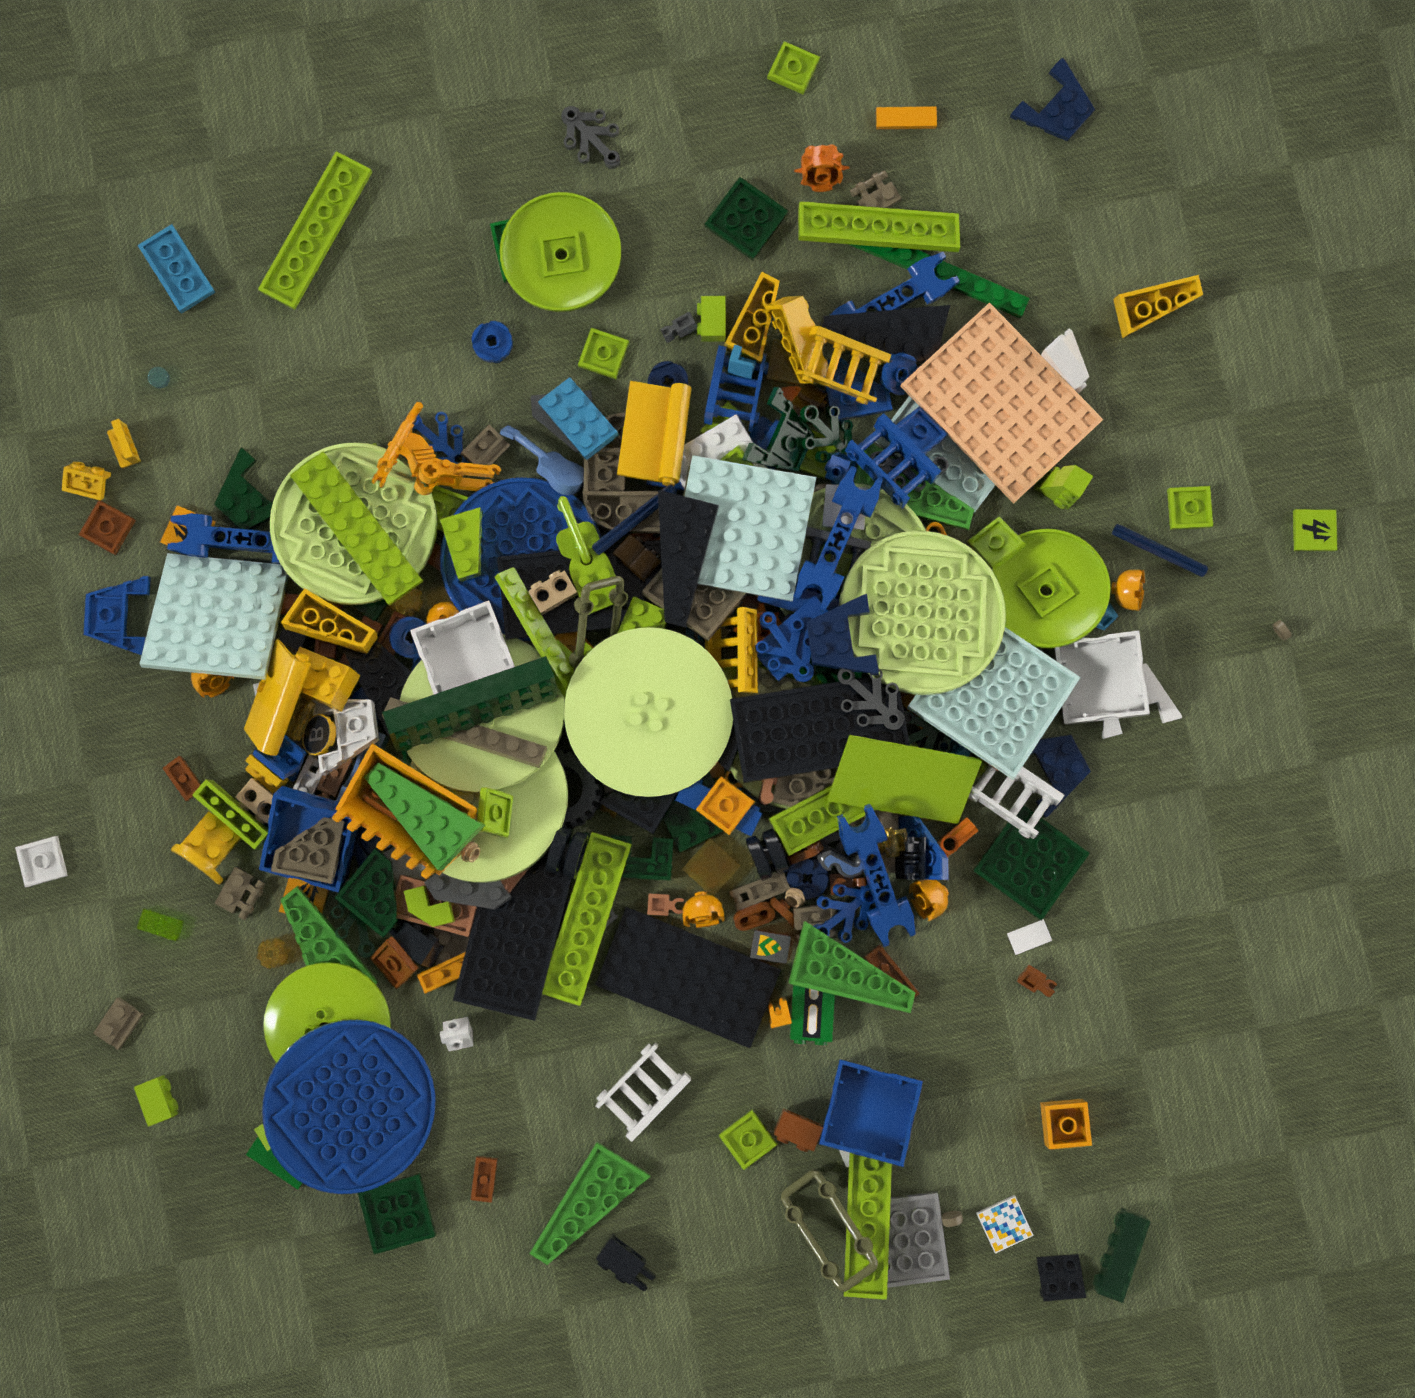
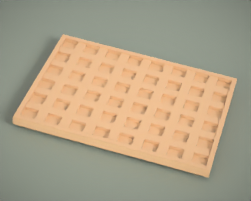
[901,303,1103,504]

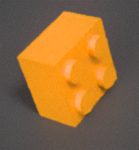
[1040,1099,1092,1149]

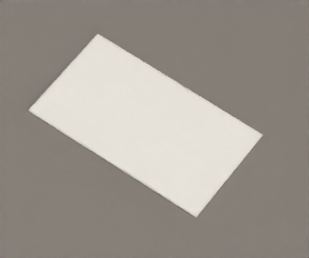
[1007,919,1052,955]

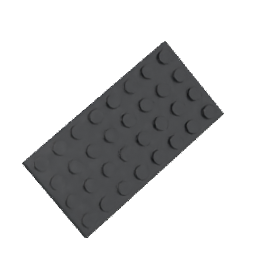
[497,540,662,640]
[730,677,910,783]
[453,850,572,1021]
[595,907,781,1048]

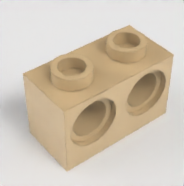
[528,570,578,615]
[236,778,273,824]

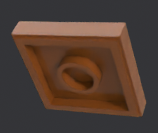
[78,500,136,555]
[370,936,419,989]

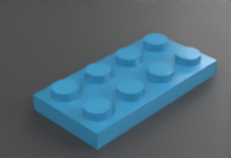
[138,224,216,314]
[538,377,619,460]

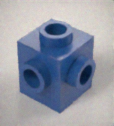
[825,452,856,485]

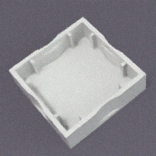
[410,601,515,694]
[1055,631,1150,725]

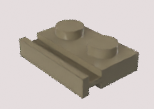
[461,425,510,465]
[93,997,144,1050]

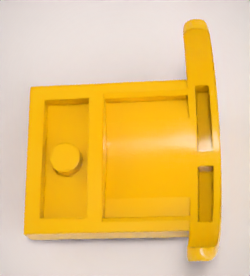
[171,811,241,885]

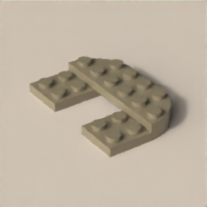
[583,413,660,536]

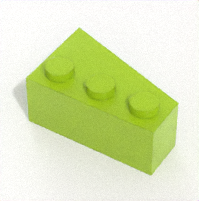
[1033,465,1093,510]
[440,507,483,582]

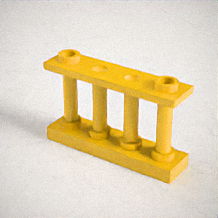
[796,326,891,405]
[705,607,758,694]

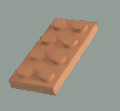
[396,875,477,937]

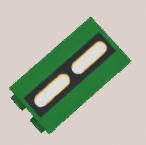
[789,985,835,1045]

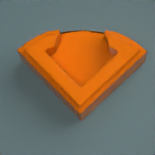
[781,386,802,402]

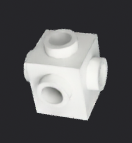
[440,1017,473,1051]

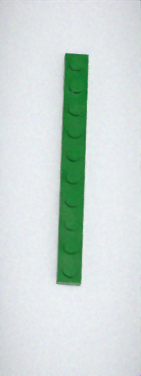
[848,244,1030,319]

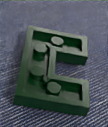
[611,835,674,881]

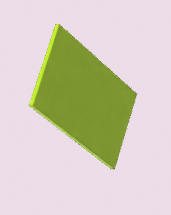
[827,735,982,824]

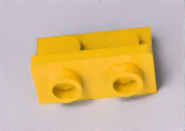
[107,419,141,468]
[62,462,111,501]
[245,754,289,794]

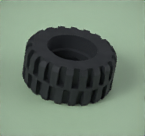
[555,749,604,829]

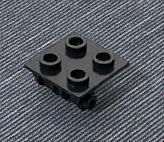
[895,837,926,880]
[1036,1254,1086,1302]

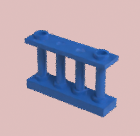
[704,345,769,432]
[845,413,941,509]

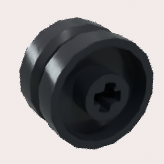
[546,827,588,879]
[745,828,789,881]

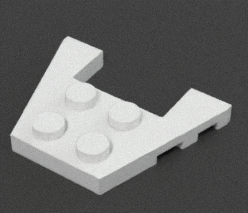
[1102,663,1182,739]
[312,699,379,775]

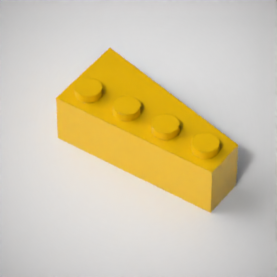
[724,272,780,364]
[1113,275,1203,338]
[765,296,828,384]
[281,588,378,654]

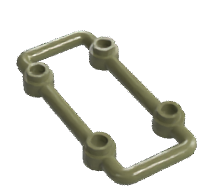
[569,576,628,672]
[781,1169,878,1292]

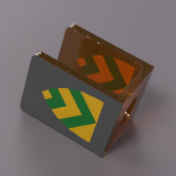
[750,929,791,963]

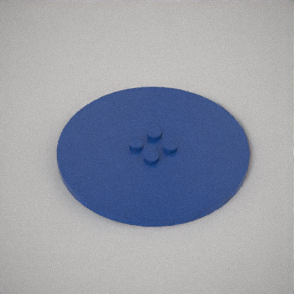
[440,477,602,642]
[262,1020,436,1194]

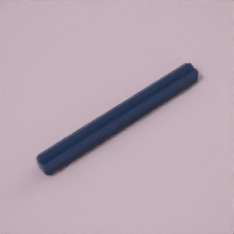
[592,485,677,555]
[1112,524,1208,577]

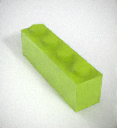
[192,779,269,850]

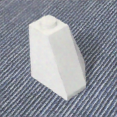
[1041,328,1089,394]

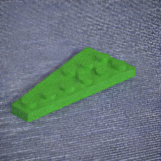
[854,438,974,530]
[364,763,485,871]
[281,886,378,984]
[789,921,915,1013]
[529,1142,651,1265]

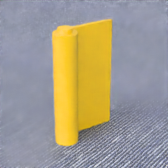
[617,381,692,486]
[244,639,311,756]

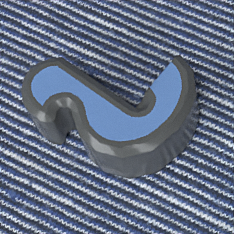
[817,845,871,878]

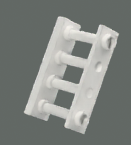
[968,765,1064,839]
[596,1042,691,1142]

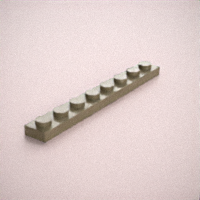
[382,697,547,768]

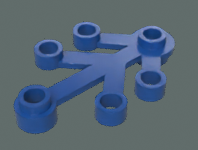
[412,412,469,464]
[756,612,814,682]
[813,883,874,943]

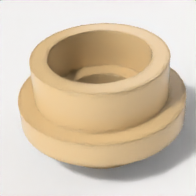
[461,841,481,863]
[785,888,805,908]

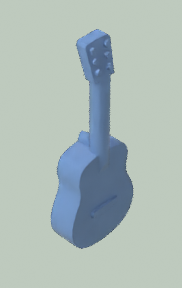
[500,426,584,495]

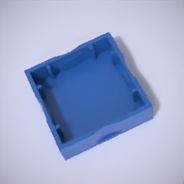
[259,786,358,893]
[819,1060,923,1167]

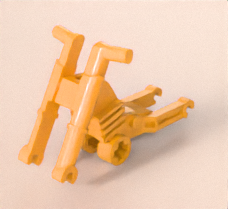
[372,402,501,495]

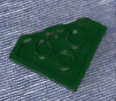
[335,849,398,938]

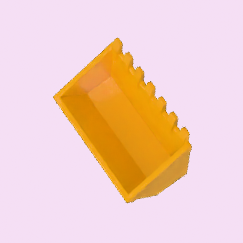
[332,743,477,879]

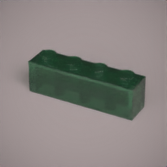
[1093,1208,1151,1303]

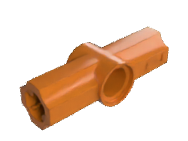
[937,817,978,857]

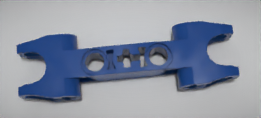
[820,252,960,350]
[793,466,883,612]
[167,513,280,564]
[837,804,916,947]

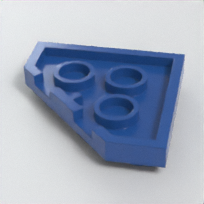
[824,358,892,421]
[898,816,949,880]

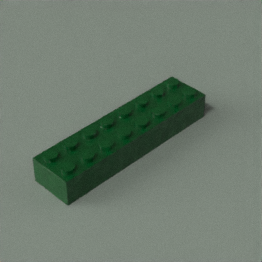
[382,656,558,752]

